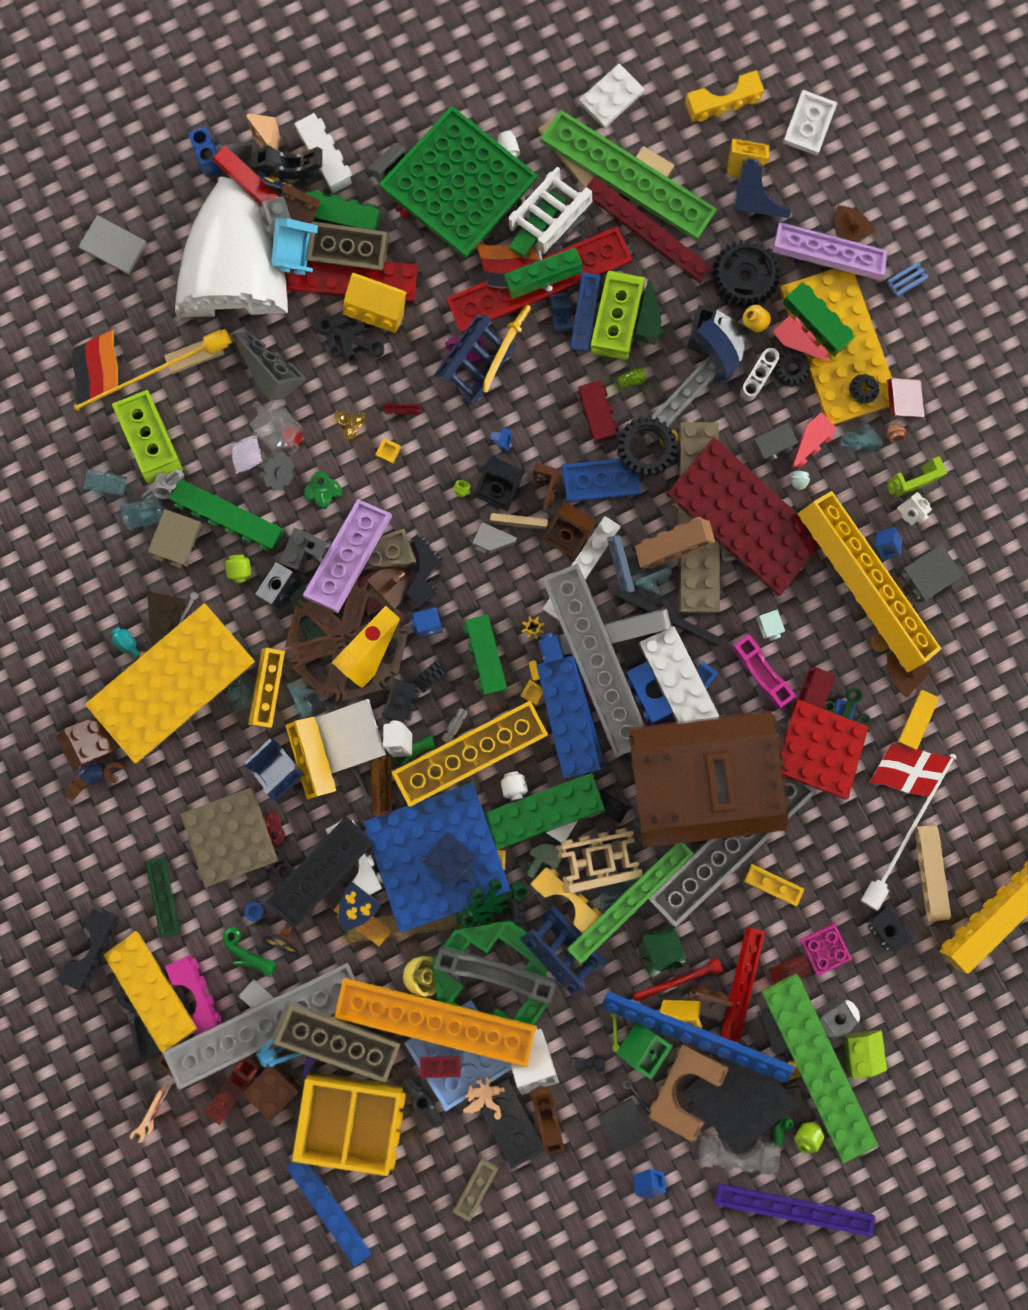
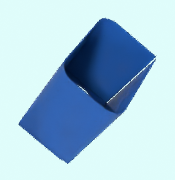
[188,127,223,177]

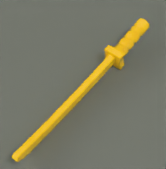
[483,305,531,393]

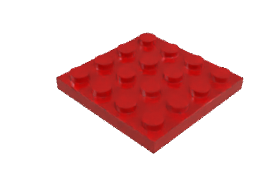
[779,699,869,800]

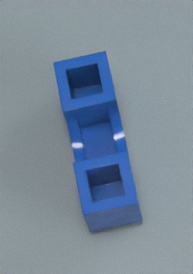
[410,607,443,638]
[626,662,673,725]

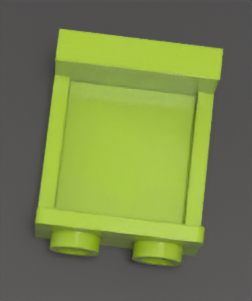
[887,456,947,498]

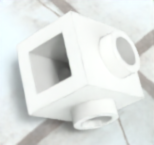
[897,492,932,526]

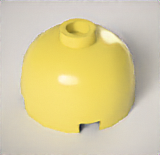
[403,956,436,997]

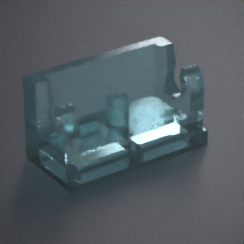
[120,498,164,529]

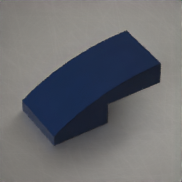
[550,292,572,333]

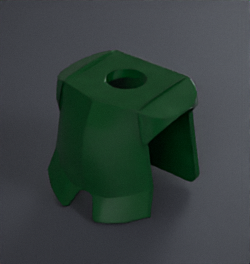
[639,927,686,977]

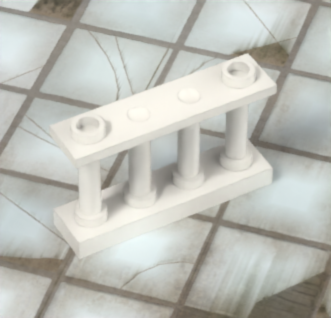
[509,167,592,254]

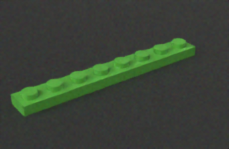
[567,843,694,964]

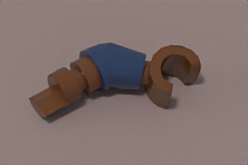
[64,760,127,801]

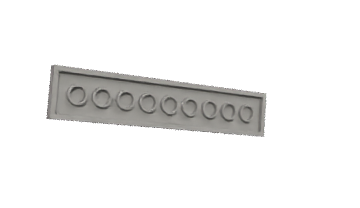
[542,563,645,757]
[163,963,356,1090]

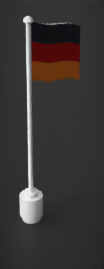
[477,131,552,292]

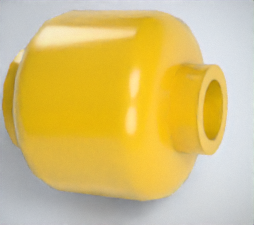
[743,305,771,332]

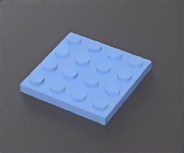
[404,1000,512,1111]

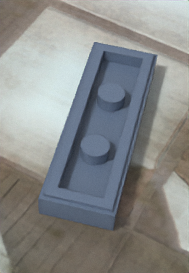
[607,535,635,593]

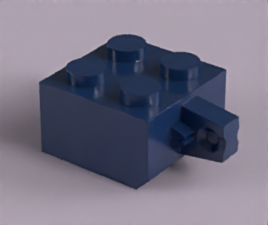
[422,831,480,889]

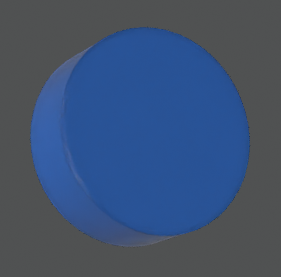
[244,901,265,922]

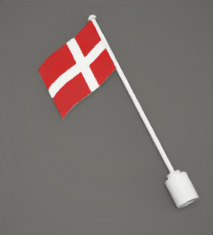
[861,744,956,911]

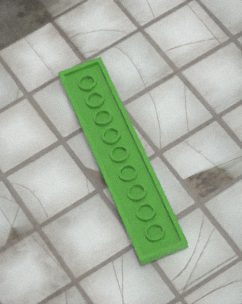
[540,110,717,241]
[761,973,878,1163]

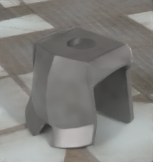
[815,996,860,1039]

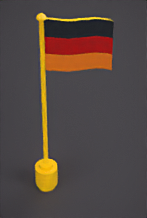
[72,329,232,411]

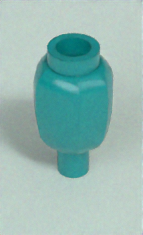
[110,627,140,658]

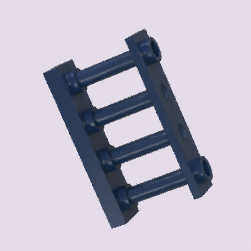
[434,314,517,405]
[520,905,607,998]

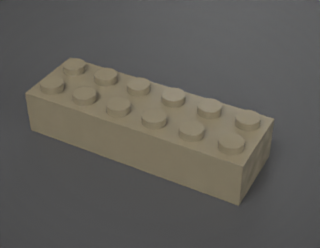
[272,1001,400,1083]

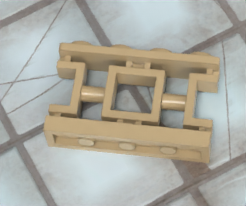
[556,828,643,893]

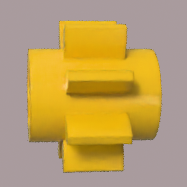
[521,616,544,640]

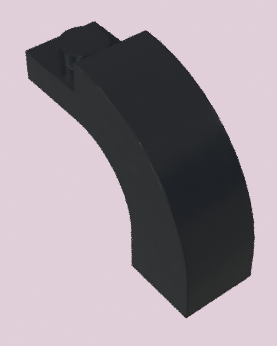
[254,145,323,180]

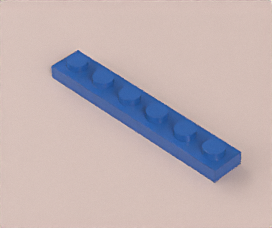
[286,1162,371,1267]

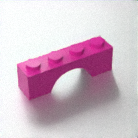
[730,634,796,709]
[165,955,222,1037]

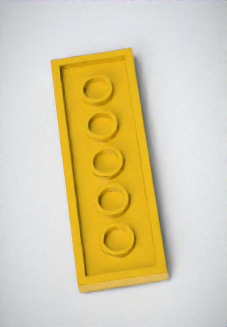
[103,931,197,1053]

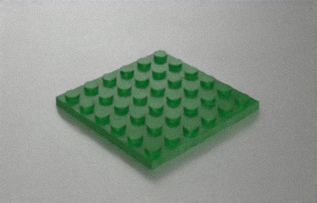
[379,106,538,259]

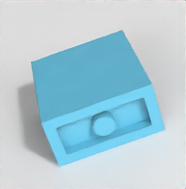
[271,218,318,275]

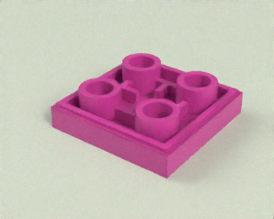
[799,923,852,976]

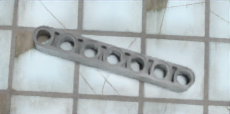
[538,609,672,660]

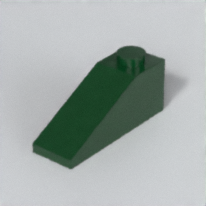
[634,280,664,345]

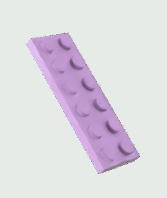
[773,222,887,281]
[303,499,392,613]

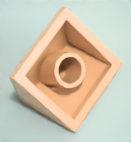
[246,114,281,150]

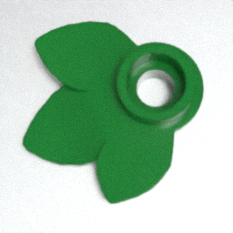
[304,471,342,509]

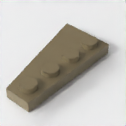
[362,528,417,570]

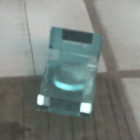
[840,421,883,450]
[633,566,673,597]
[286,683,318,719]

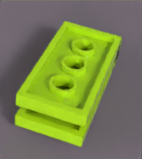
[591,271,645,360]
[112,390,184,485]

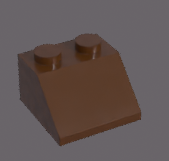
[542,502,597,559]

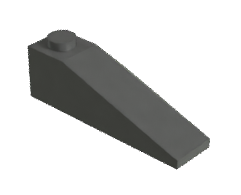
[232,332,306,401]

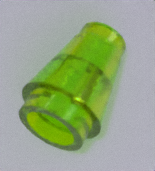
[618,367,646,388]

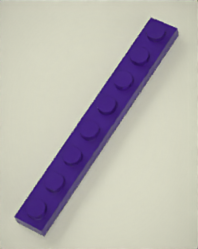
[715,1183,875,1237]

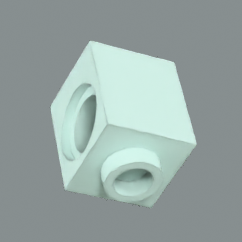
[756,610,785,641]

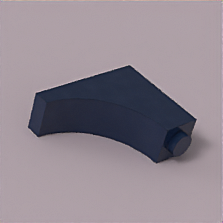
[733,158,791,218]

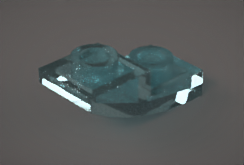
[84,470,127,496]

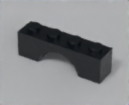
[57,906,119,991]

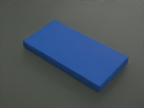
[562,457,641,503]

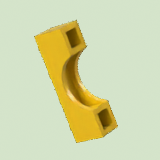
[685,70,764,122]
[530,866,602,933]

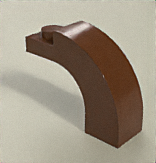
[530,1086,565,1155]

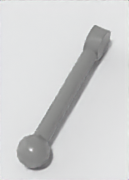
[179,592,198,624]

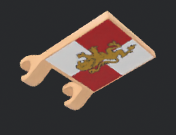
[130,1082,172,1143]

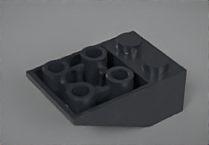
[686,305,749,363]

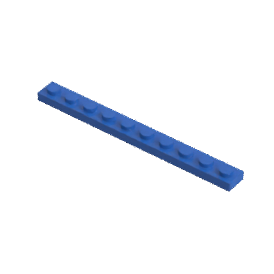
[600,991,794,1083]

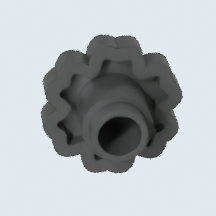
[259,451,294,491]

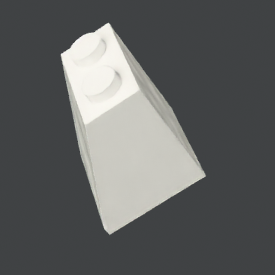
[510,1028,559,1095]

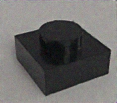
[626,554,646,577]

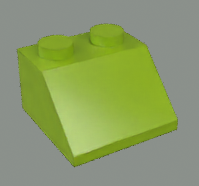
[843,1030,887,1079]

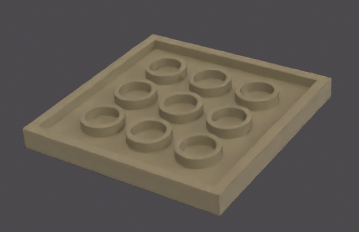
[180,787,278,887]

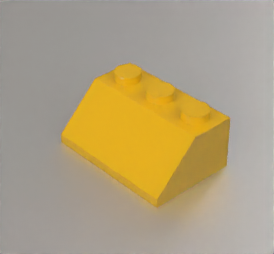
[343,273,406,333]

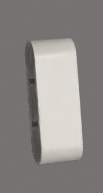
[740,348,779,401]

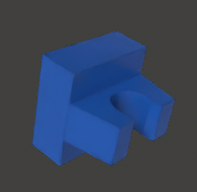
[490,428,513,452]

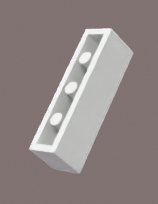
[295,113,352,194]

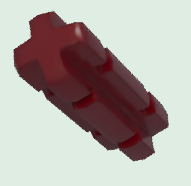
[384,403,421,415]

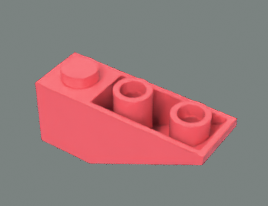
[773,316,830,361]
[790,412,837,470]

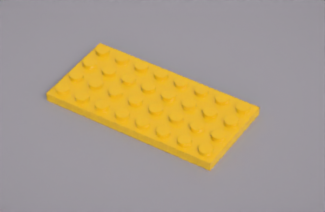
[779,269,892,425]
[85,603,255,764]

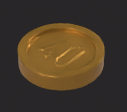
[870,633,889,652]

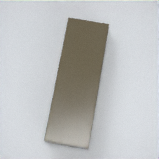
[452,1157,499,1222]

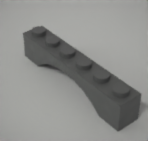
[434,945,556,1003]

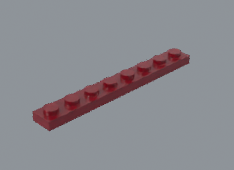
[585,176,713,284]

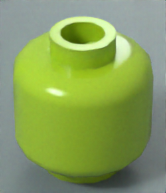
[225,554,251,583]
[794,1122,824,1154]

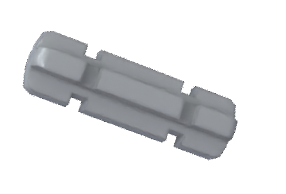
[442,708,468,743]

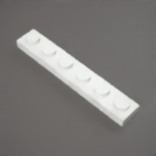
[542,516,621,620]

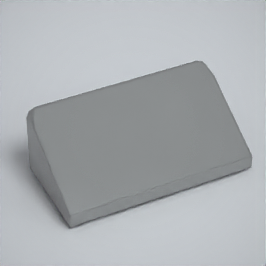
[239,979,274,1009]

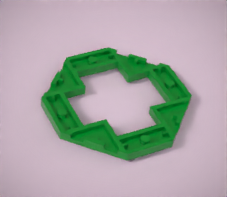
[432,920,549,1025]

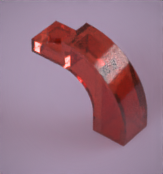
[204,1057,260,1125]

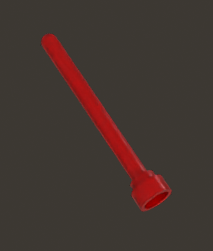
[633,957,723,1001]

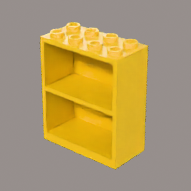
[292,1071,406,1176]

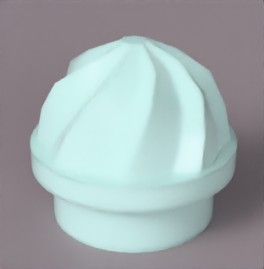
[791,471,810,490]

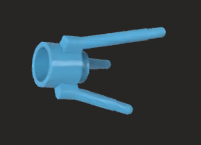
[256,1038,303,1068]

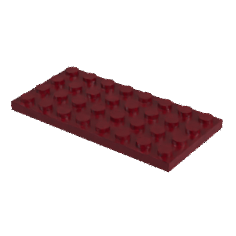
[666,437,820,596]

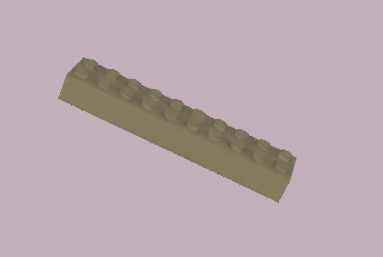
[678,422,720,614]

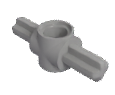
[142,469,184,503]

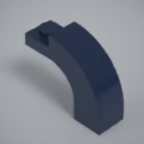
[695,319,740,384]

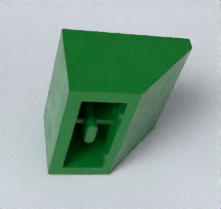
[616,1022,673,1080]

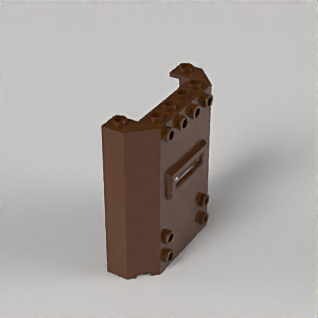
[628,710,789,847]

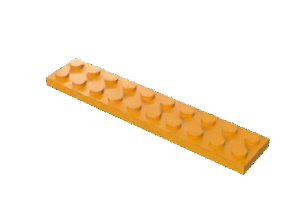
[334,978,537,1067]

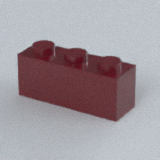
[578,380,618,444]

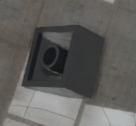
[474,456,525,511]

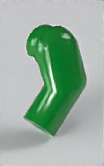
[773,1117,793,1145]

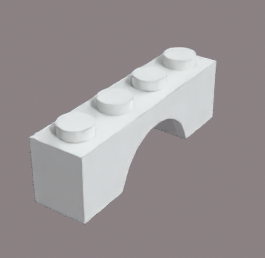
[326,820,383,895]

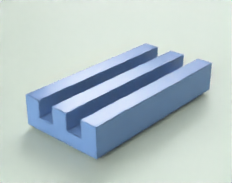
[886,262,929,298]

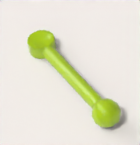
[610,1013,620,1052]

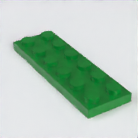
[484,773,606,850]

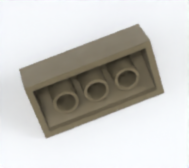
[307,222,389,271]

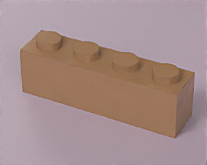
[635,517,715,570]

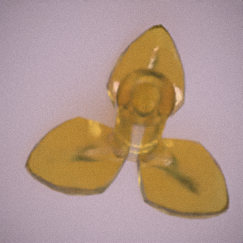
[334,411,367,440]

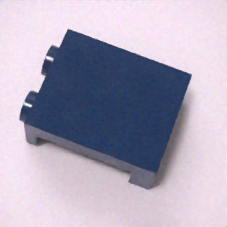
[243,738,304,801]

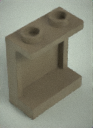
[148,509,204,568]

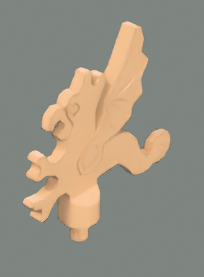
[463,1077,505,1120]

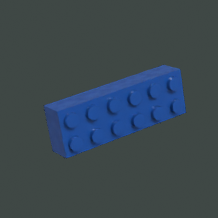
[537,656,605,778]

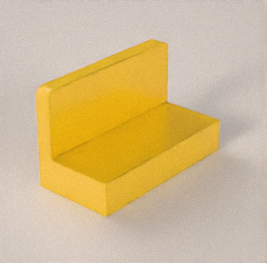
[660,1000,702,1029]

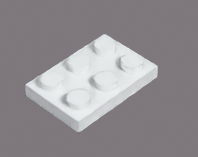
[579,64,644,129]
[783,90,837,155]

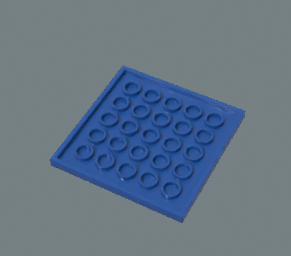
[364,782,511,933]

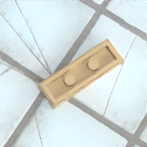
[164,340,224,374]
[490,513,548,530]

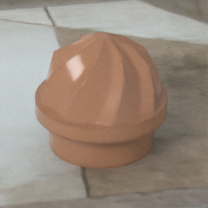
[887,424,906,443]

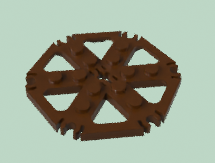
[285,579,409,701]

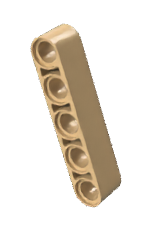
[915,824,951,922]

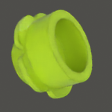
[452,480,471,497]

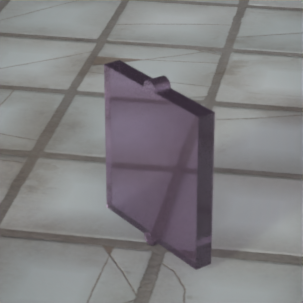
[230,434,263,476]

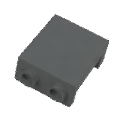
[899,544,964,603]

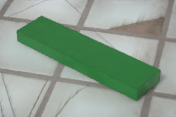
[509,190,566,259]

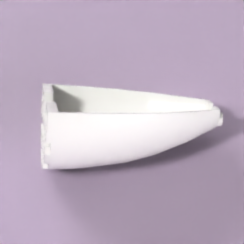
[175,177,288,318]

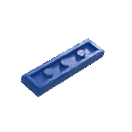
[570,273,601,352]

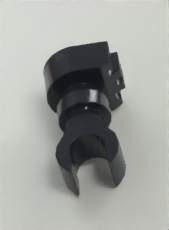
[571,1055,605,1072]

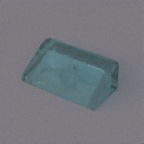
[227,670,254,713]

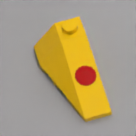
[332,606,400,689]

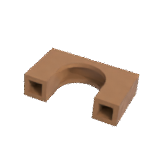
[649,1044,729,1141]

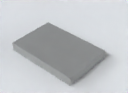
[79,215,147,275]

